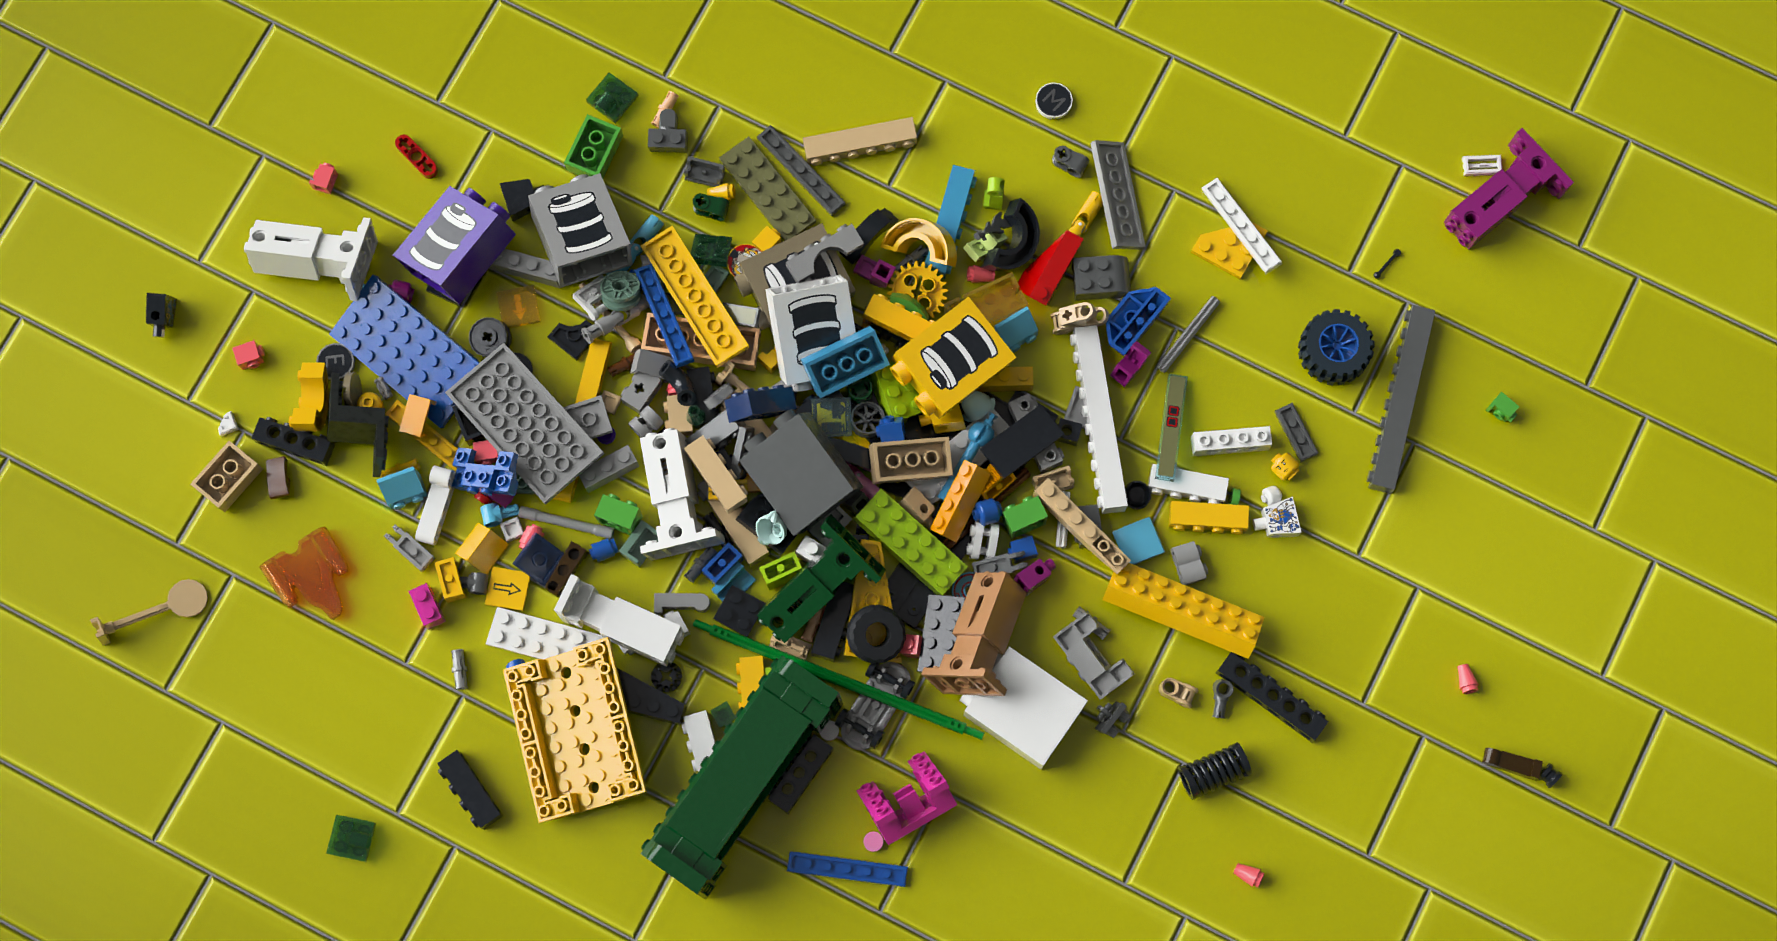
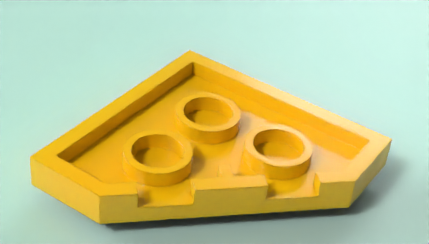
[1191,222,1268,279]

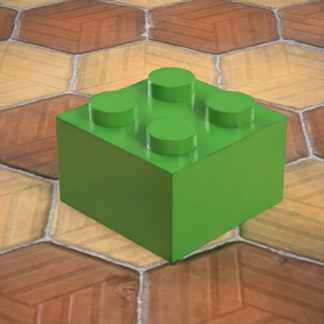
[594,494,643,535]
[1001,496,1048,540]

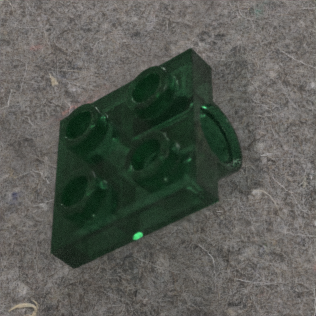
[586,73,638,124]
[691,234,732,267]
[326,815,376,862]

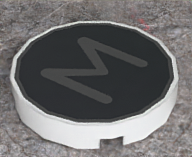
[1035,83,1073,119]

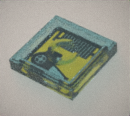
[811,397,852,437]

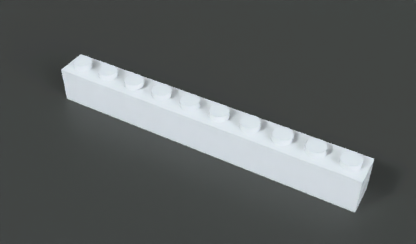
[1070,325,1128,514]

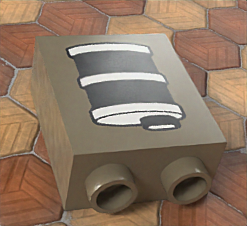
[734,223,856,335]

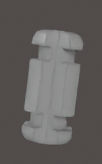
[374,377,393,400]

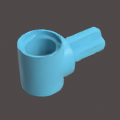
[480,503,519,527]

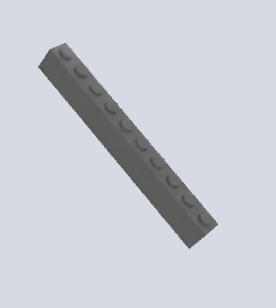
[1367,305,1435,494]

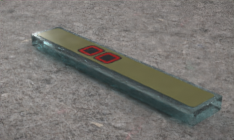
[1155,374,1188,482]

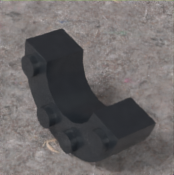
[982,198,1040,271]

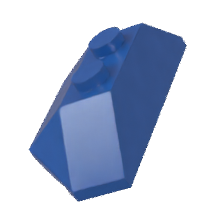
[1105,287,1171,356]

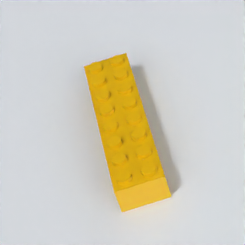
[1102,563,1265,659]

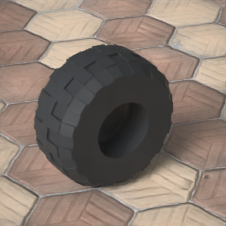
[846,605,906,664]

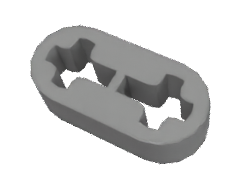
[704,383,734,410]

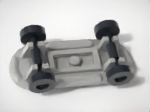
[835,662,915,750]

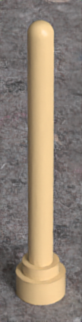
[579,283,642,354]

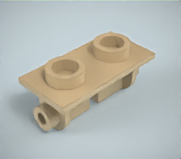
[769,635,812,660]

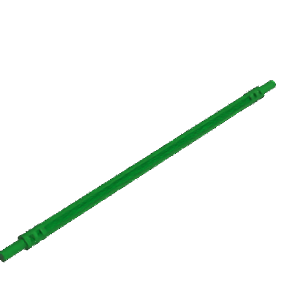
[693,619,984,740]

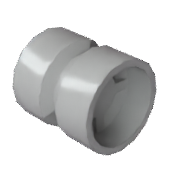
[628,405,664,438]

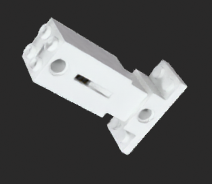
[244,217,378,301]
[640,428,725,561]
[554,574,685,667]

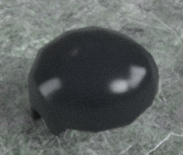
[1125,481,1152,510]

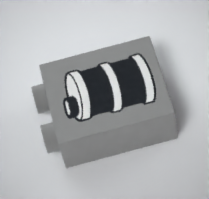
[528,173,632,288]

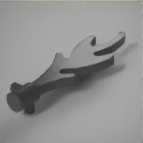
[974,212,1011,241]

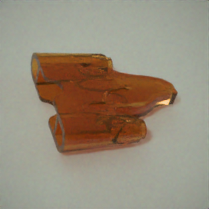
[259,526,348,620]

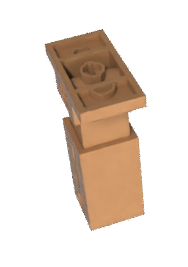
[921,571,1027,696]

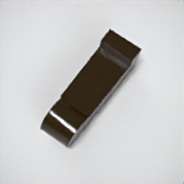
[545,541,589,597]
[1482,748,1543,781]

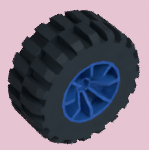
[1298,309,1375,385]

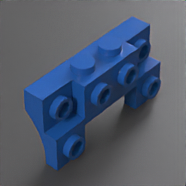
[452,448,519,496]

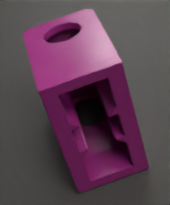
[1013,558,1056,597]

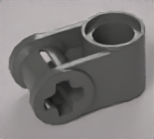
[1052,146,1090,178]

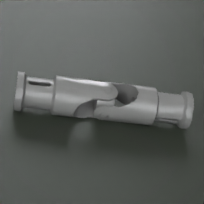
[581,293,650,344]

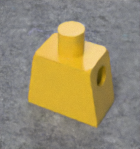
[918,404,966,433]

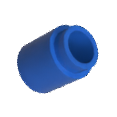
[589,538,619,562]

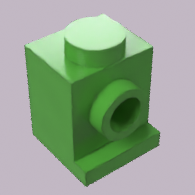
[1486,392,1520,423]

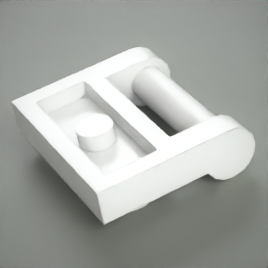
[573,275,609,321]

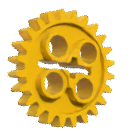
[887,261,949,318]

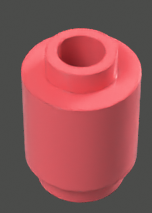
[519,524,544,549]

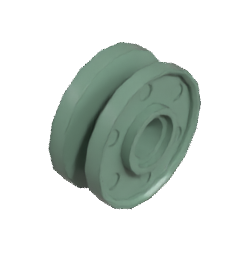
[600,271,641,311]

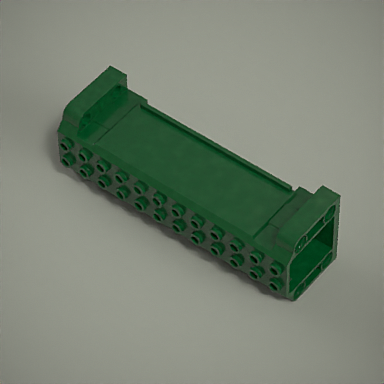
[641,655,843,900]

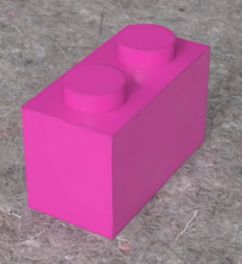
[409,583,446,630]

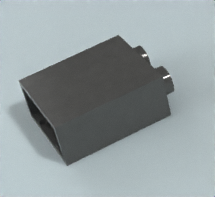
[739,409,864,536]

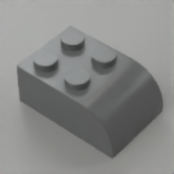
[1072,255,1131,301]

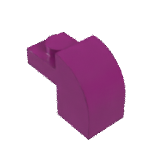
[853,255,896,288]
[1110,341,1151,387]

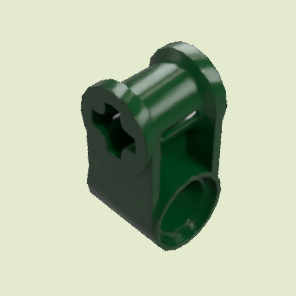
[693,193,730,221]

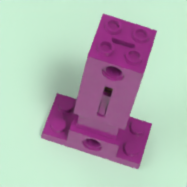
[1444,128,1574,249]

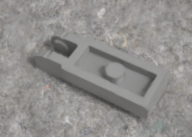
[384,524,435,572]

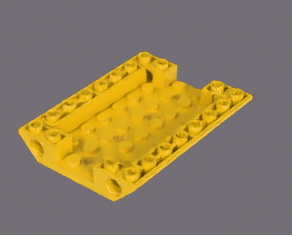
[503,637,647,823]

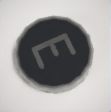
[316,343,355,381]

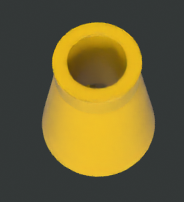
[707,182,736,201]

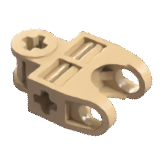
[1051,302,1109,335]

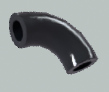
[659,360,696,406]

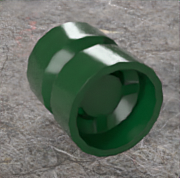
[848,377,873,405]

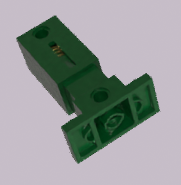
[757,514,886,643]

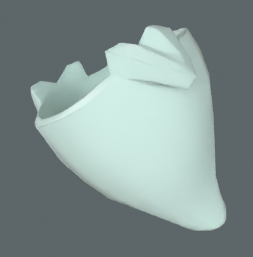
[961,391,995,422]
[756,510,787,545]

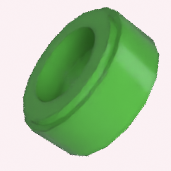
[1228,488,1241,505]

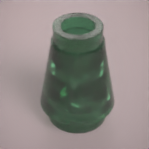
[686,405,705,425]

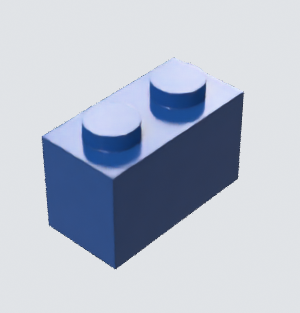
[702,542,744,585]

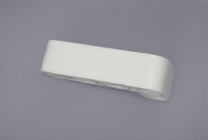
[415,465,456,545]

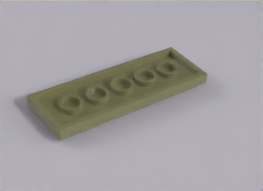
[719,136,816,241]

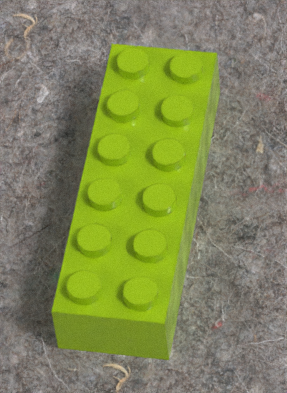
[853,489,968,596]

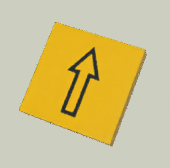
[485,567,531,612]

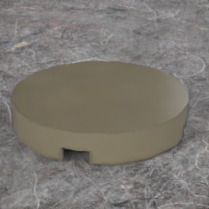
[343,372,362,406]

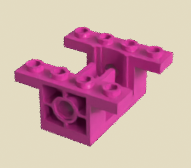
[857,752,957,845]

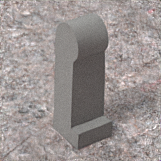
[654,593,711,615]

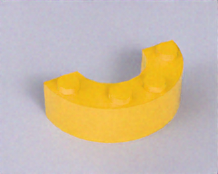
[880,218,957,267]
[289,362,329,431]

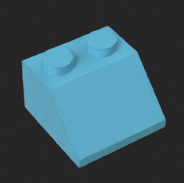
[994,306,1038,353]
[376,467,428,509]

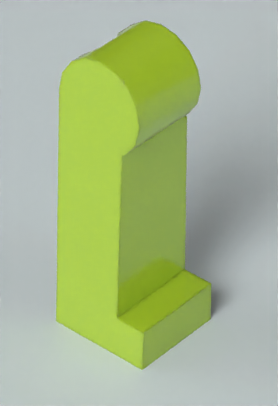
[983,177,1005,210]

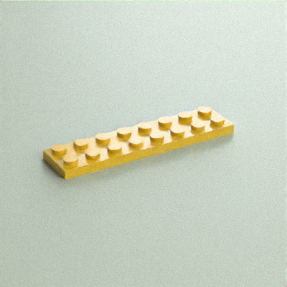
[641,226,750,368]

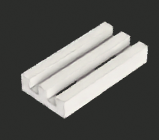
[1462,155,1502,176]

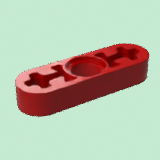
[395,134,438,179]

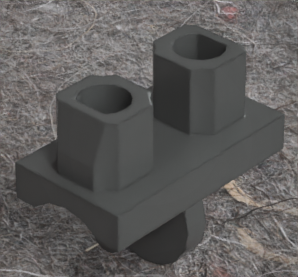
[1094,701,1131,738]

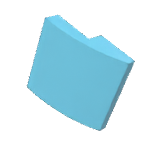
[1112,517,1165,565]

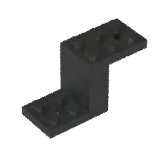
[327,372,389,478]

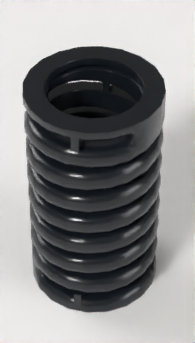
[1178,742,1252,800]

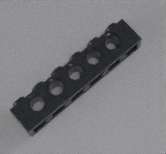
[1216,652,1328,743]

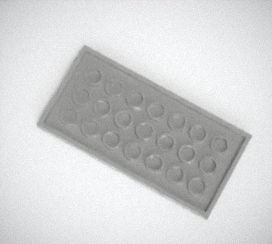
[445,343,604,505]

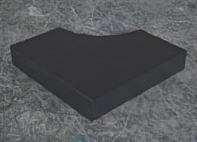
[547,320,596,361]

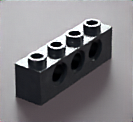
[251,417,335,466]
[768,734,834,814]

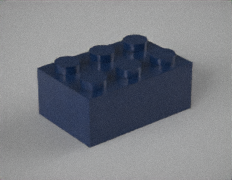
[724,385,797,423]

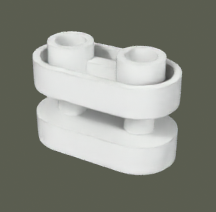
[966,521,999,560]

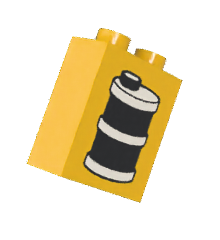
[890,297,1017,419]

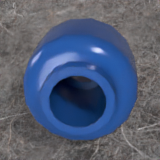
[972,498,1003,526]

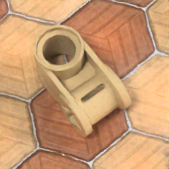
[1159,678,1199,709]

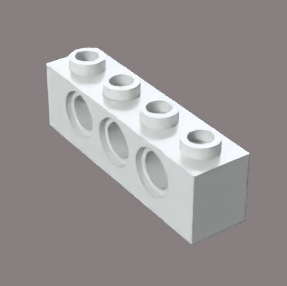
[1191,426,1272,456]

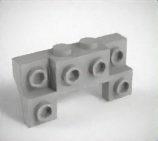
[1053,611,1135,700]

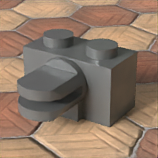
[648,109,688,153]

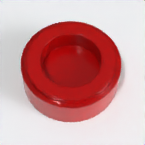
[474,492,493,505]

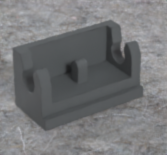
[684,156,725,187]

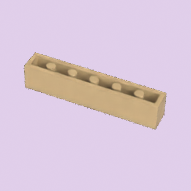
[803,117,917,166]

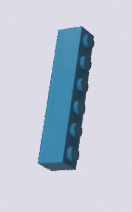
[925,165,977,279]

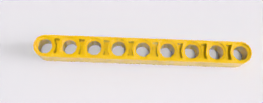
[553,339,612,503]

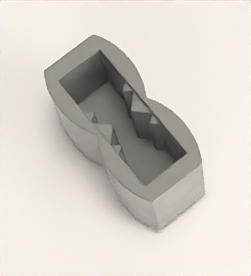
[1170,541,1208,585]

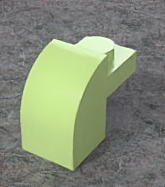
[963,233,1008,262]

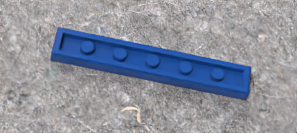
[634,263,694,368]
[787,851,908,887]

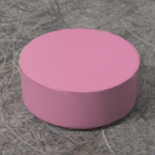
[864,831,883,852]

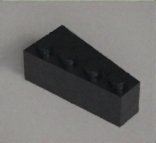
[617,668,687,726]

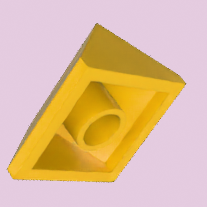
[455,523,509,574]

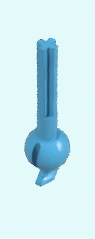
[937,412,998,501]

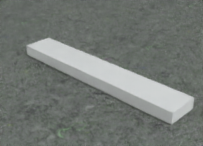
[1202,178,1282,274]

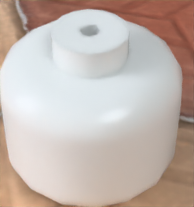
[1261,486,1282,506]

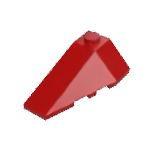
[1015,230,1084,306]

